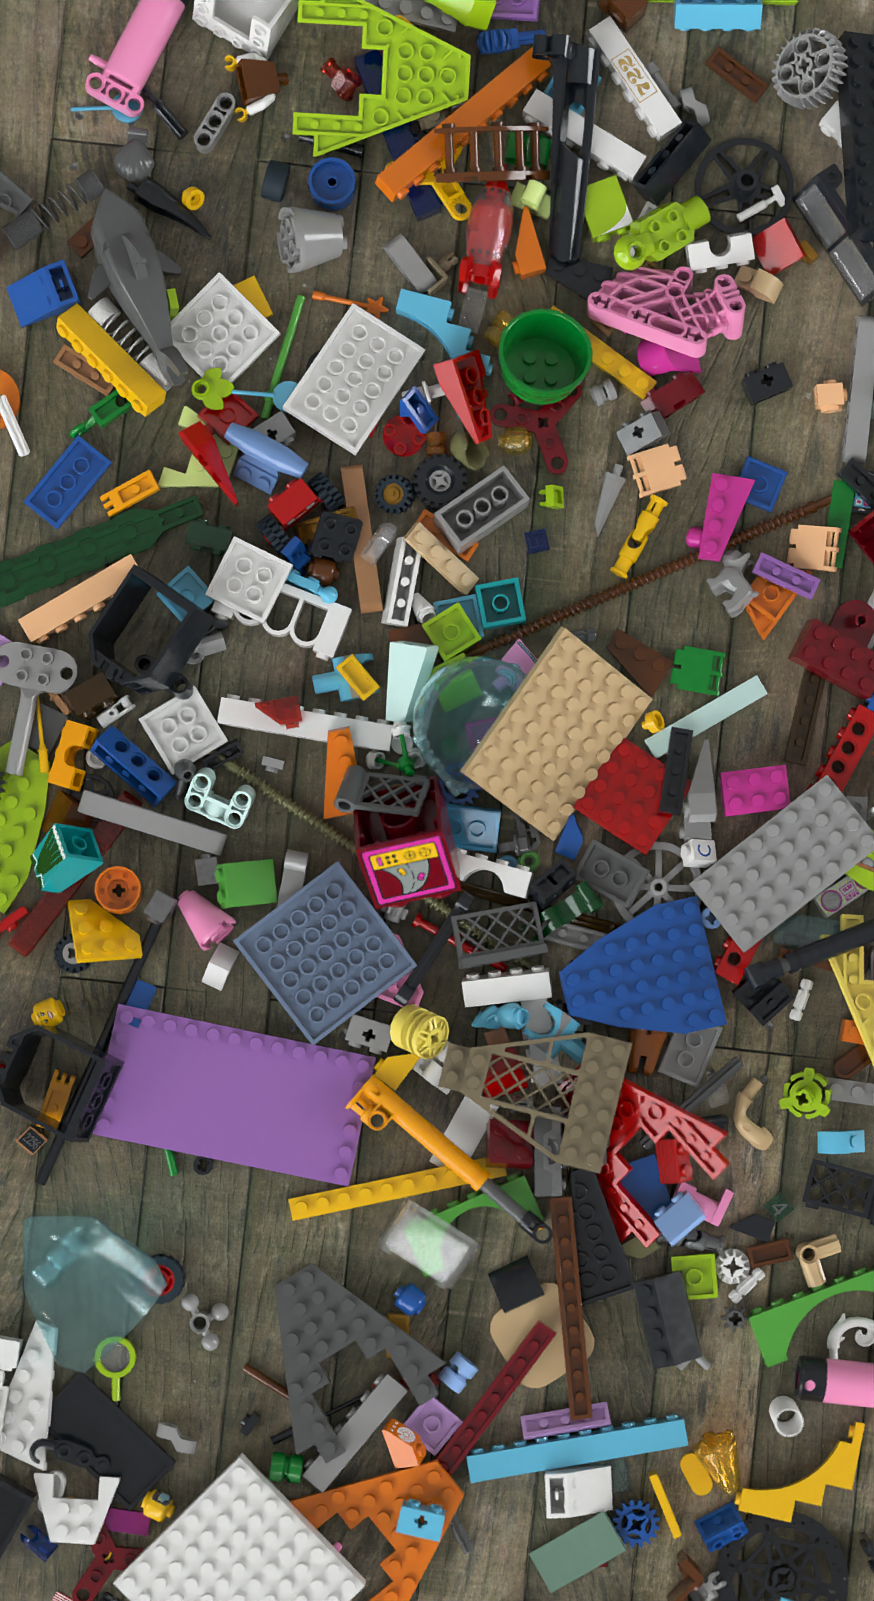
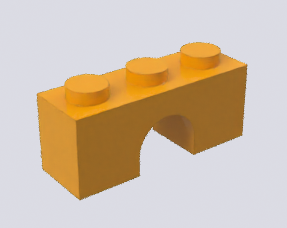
[47,720,99,792]

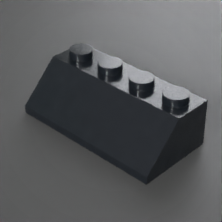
[633,1270,702,1369]

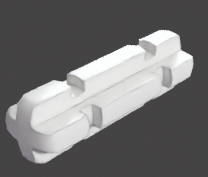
[789,978,814,1021]
[728,1267,765,1304]

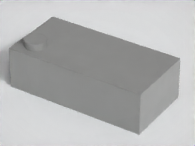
[433,466,530,555]

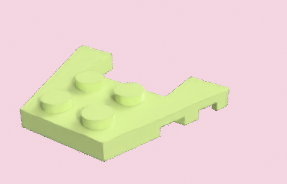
[158,406,239,488]

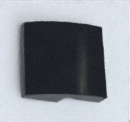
[731,962,795,1026]
[488,1256,545,1314]

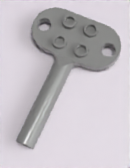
[0,642,79,776]

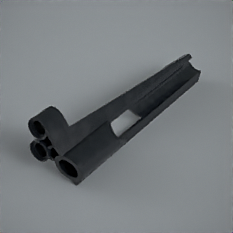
[532,34,601,263]

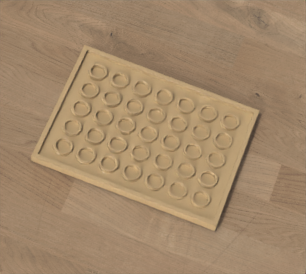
[460,626,652,841]

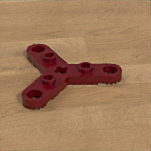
[490,384,582,475]
[72,1522,145,1601]

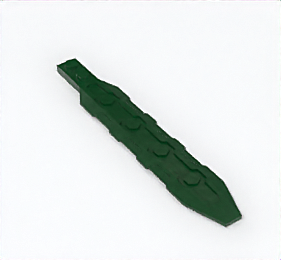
[0,495,205,608]

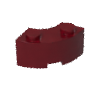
[640,370,705,420]

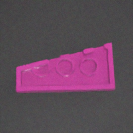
[698,473,755,562]

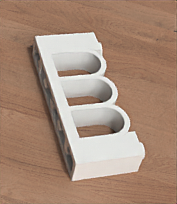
[211,583,352,661]

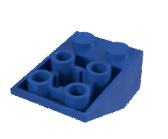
[6,259,82,328]

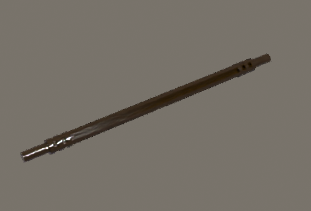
[456,881,623,933]

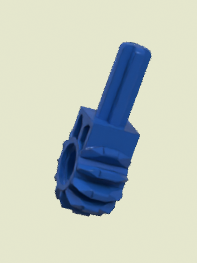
[477,28,546,55]

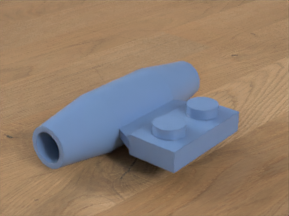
[224,422,309,495]

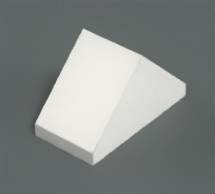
[201,942,240,991]

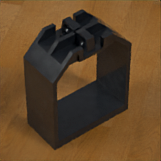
[88,564,216,695]
[0,1025,125,1142]

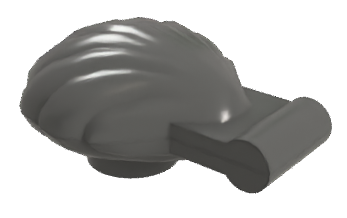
[114,127,155,182]

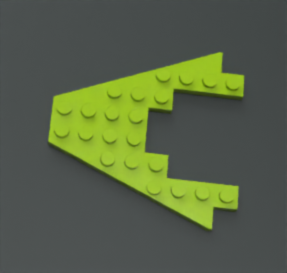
[292,0,471,157]

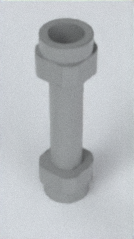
[645,62,682,111]

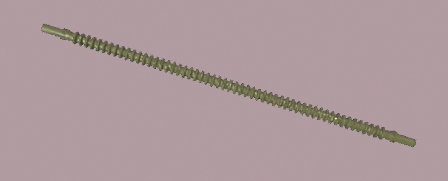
[208,749,556,984]

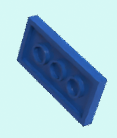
[24,435,112,530]

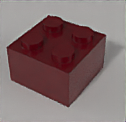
[486,1119,533,1169]

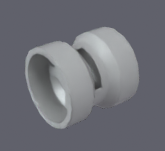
[589,379,618,407]

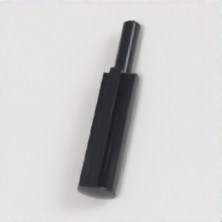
[142,85,189,140]

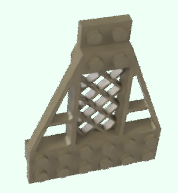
[438,1032,632,1174]

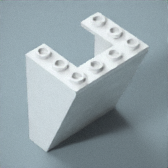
[192,0,298,60]

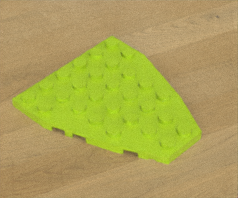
[0,741,52,914]

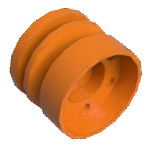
[94,866,143,915]

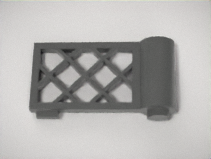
[334,765,430,817]

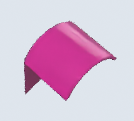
[637,339,701,376]

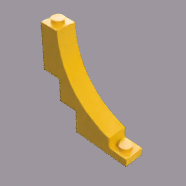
[734,1421,865,1522]

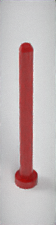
[411,912,507,972]

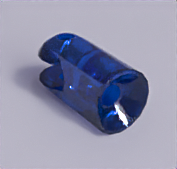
[20,1525,59,1562]

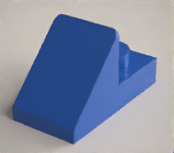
[400,386,439,433]

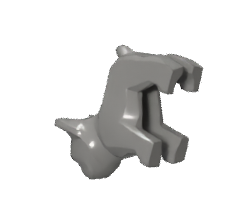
[706,550,759,618]

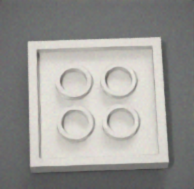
[205,536,293,624]
[139,685,229,775]

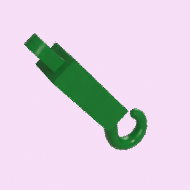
[69,390,133,438]

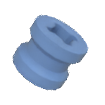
[701,908,720,929]

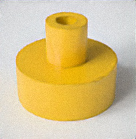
[182,186,204,210]
[642,710,665,733]

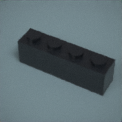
[632,118,712,206]

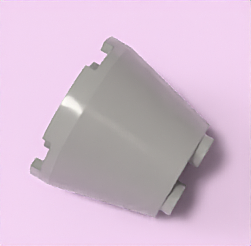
[277,206,347,273]

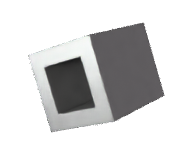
[195,853,219,886]

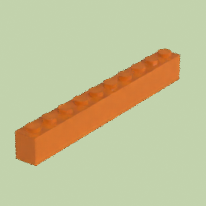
[375,47,552,202]

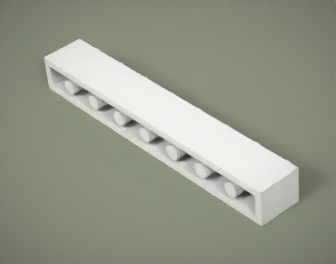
[217,694,393,753]

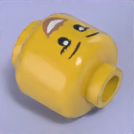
[31,997,65,1026]

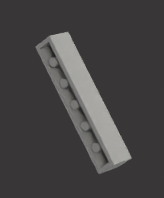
[302,1370,409,1493]

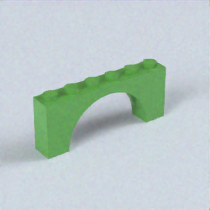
[404,1172,545,1277]

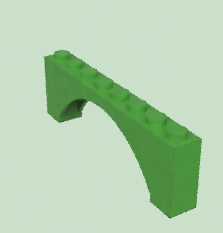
[747,1263,874,1368]

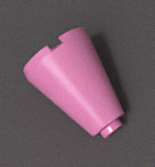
[178,890,236,951]

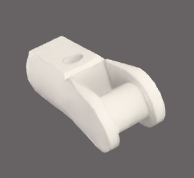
[96,695,136,728]

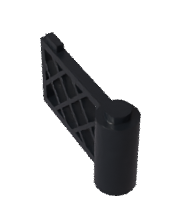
[802,1159,874,1225]

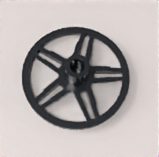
[695,138,794,236]

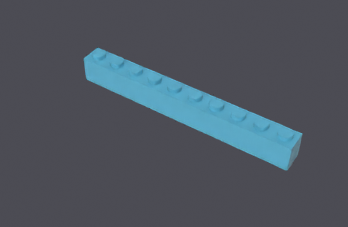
[466,1413,688,1483]

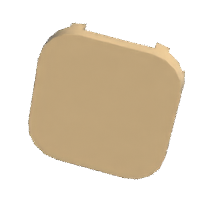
[490,1281,594,1388]

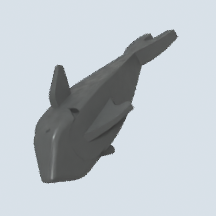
[88,189,188,387]

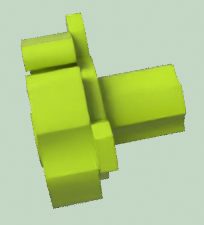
[778,1067,832,1119]

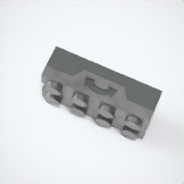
[533,1105,566,1196]

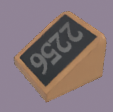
[16,1125,48,1156]

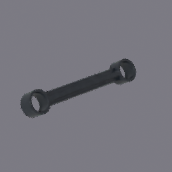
[394,890,476,1006]

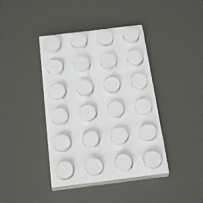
[283,303,426,456]

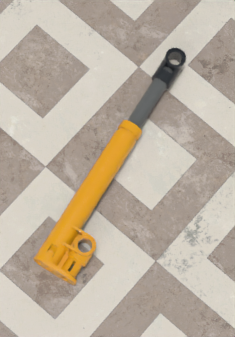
[345,1074,553,1244]

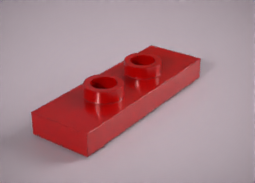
[0,906,31,939]

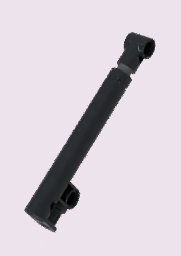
[744,918,874,990]

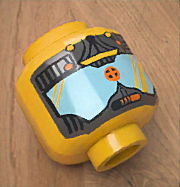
[141,1489,176,1522]

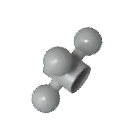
[182,1293,229,1351]

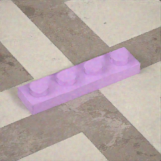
[520,1402,611,1440]

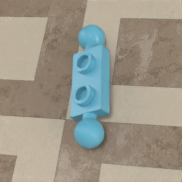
[285,569,338,604]

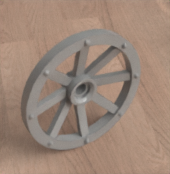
[614,842,701,922]

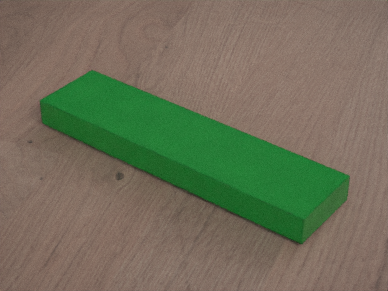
[826,480,854,569]

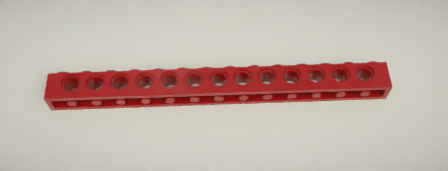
[713,704,874,985]

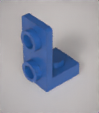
[126,979,157,1028]

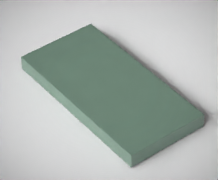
[529,1510,627,1593]

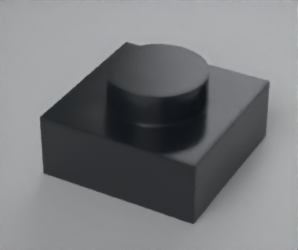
[240,1411,261,1437]

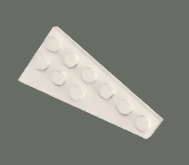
[0,1320,58,1471]

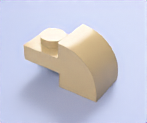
[734,265,783,304]

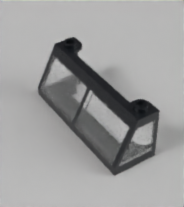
[792,163,874,307]

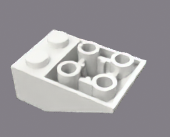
[545,1465,613,1518]

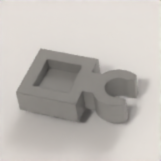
[689,1571,727,1601]

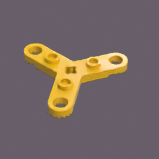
[384,146,472,221]

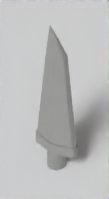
[595,464,626,537]

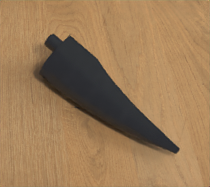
[127,176,212,240]

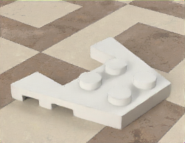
[34,1472,121,1544]

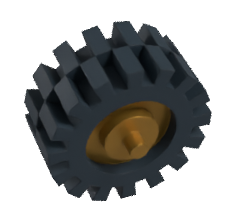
[374,474,416,514]

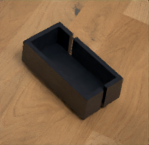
[0,1473,37,1559]

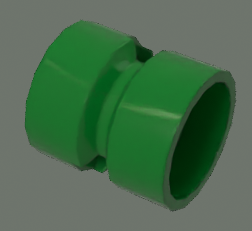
[269,1451,304,1484]

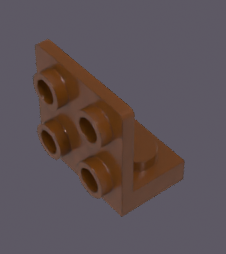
[666,1549,704,1601]

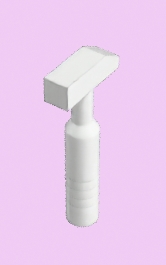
[737,185,785,222]

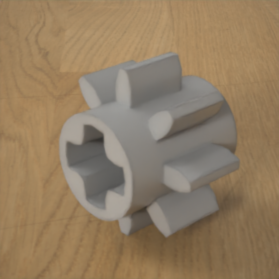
[381,905,409,923]

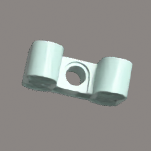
[184,767,256,829]

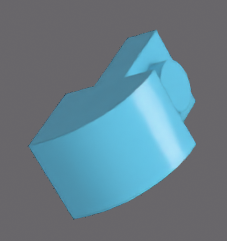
[817,1130,865,1154]

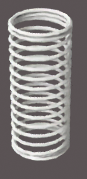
[769,1396,804,1437]

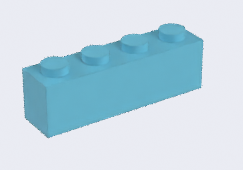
[673,0,763,31]

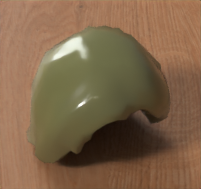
[450,428,489,470]

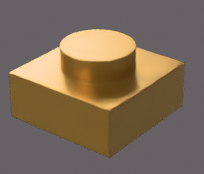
[800,240,819,266]

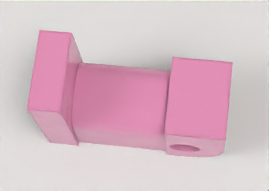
[674,1182,734,1227]

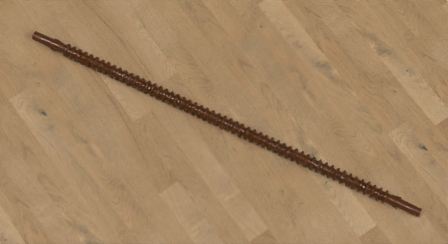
[456,494,832,660]

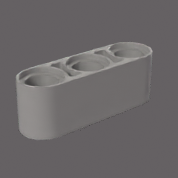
[194,92,237,154]
[383,233,437,294]

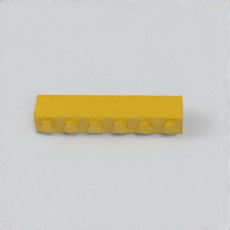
[56,303,167,417]

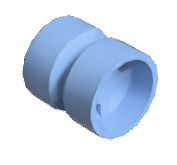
[438,1351,479,1394]

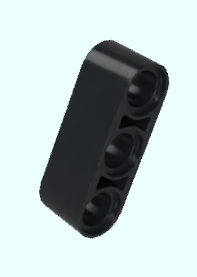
[134,654,193,700]

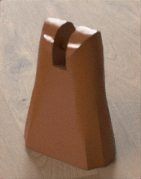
[627,1029,669,1077]

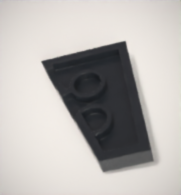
[545,253,613,300]

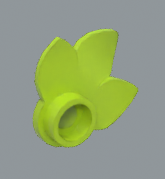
[192,367,235,410]

